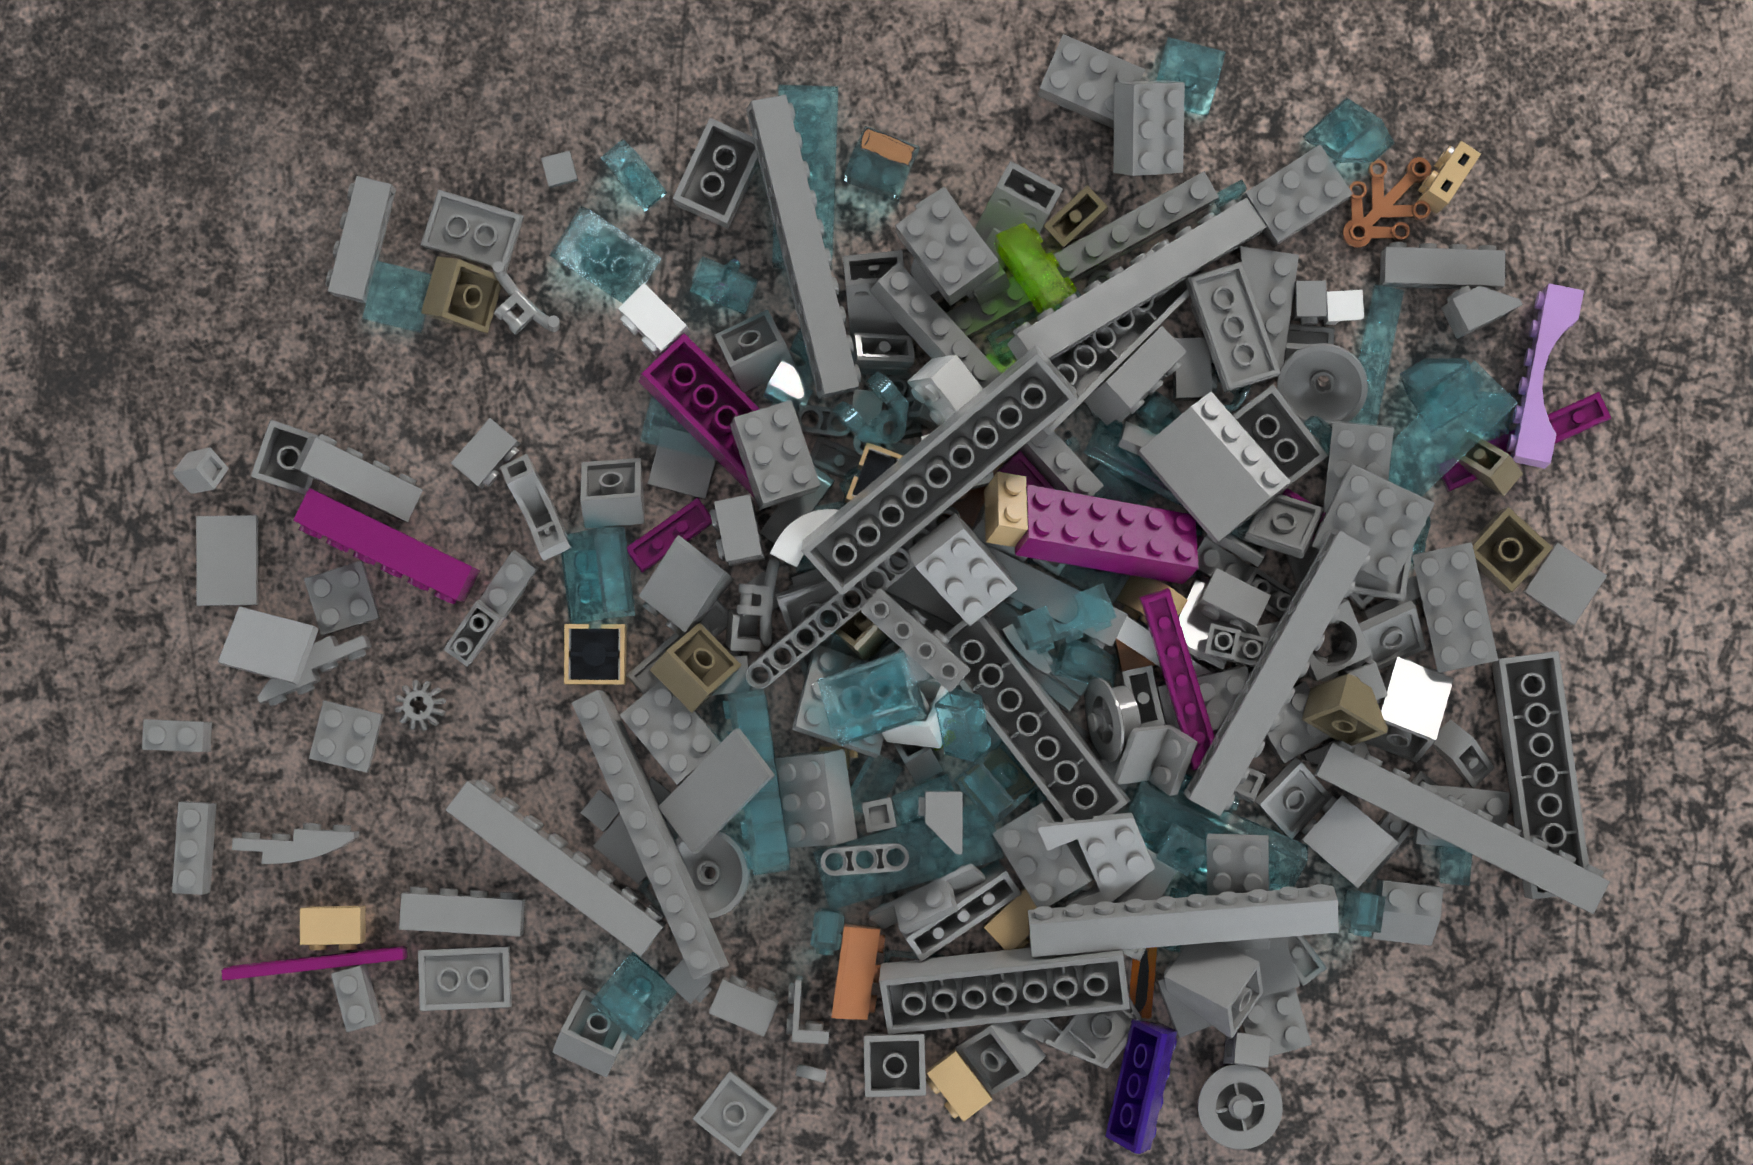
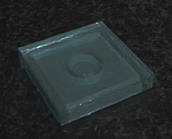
[362,261,432,334]

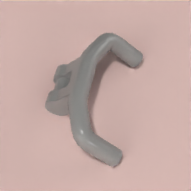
[493,261,560,335]
[736,557,780,646]

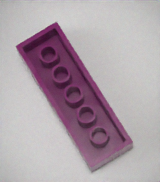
[638,333,760,498]
[1015,484,1199,584]
[293,488,480,605]

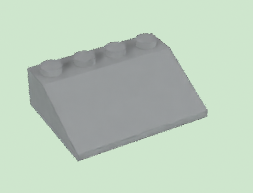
[1137,392,1291,544]

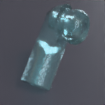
[1304,416,1332,456]

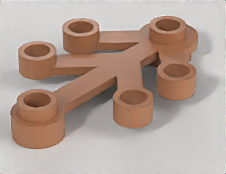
[1343,157,1431,248]

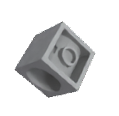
[1280,598,1372,681]

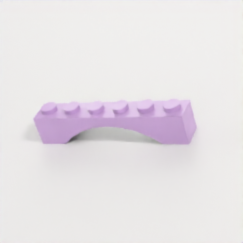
[1507,283,1584,469]

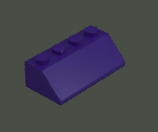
[1105,1019,1178,1154]

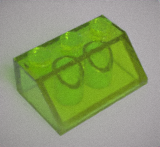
[994,222,1077,315]

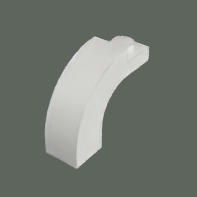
[770,509,838,568]

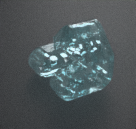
[831,371,909,444]

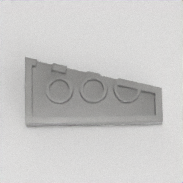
[1239,246,1299,370]

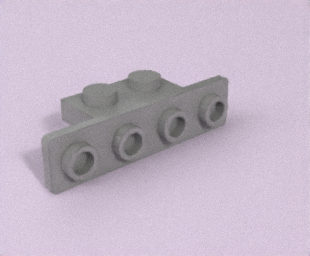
[861,589,970,692]
[868,864,986,935]

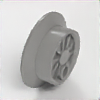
[1085,678,1141,762]
[1198,1064,1283,1150]

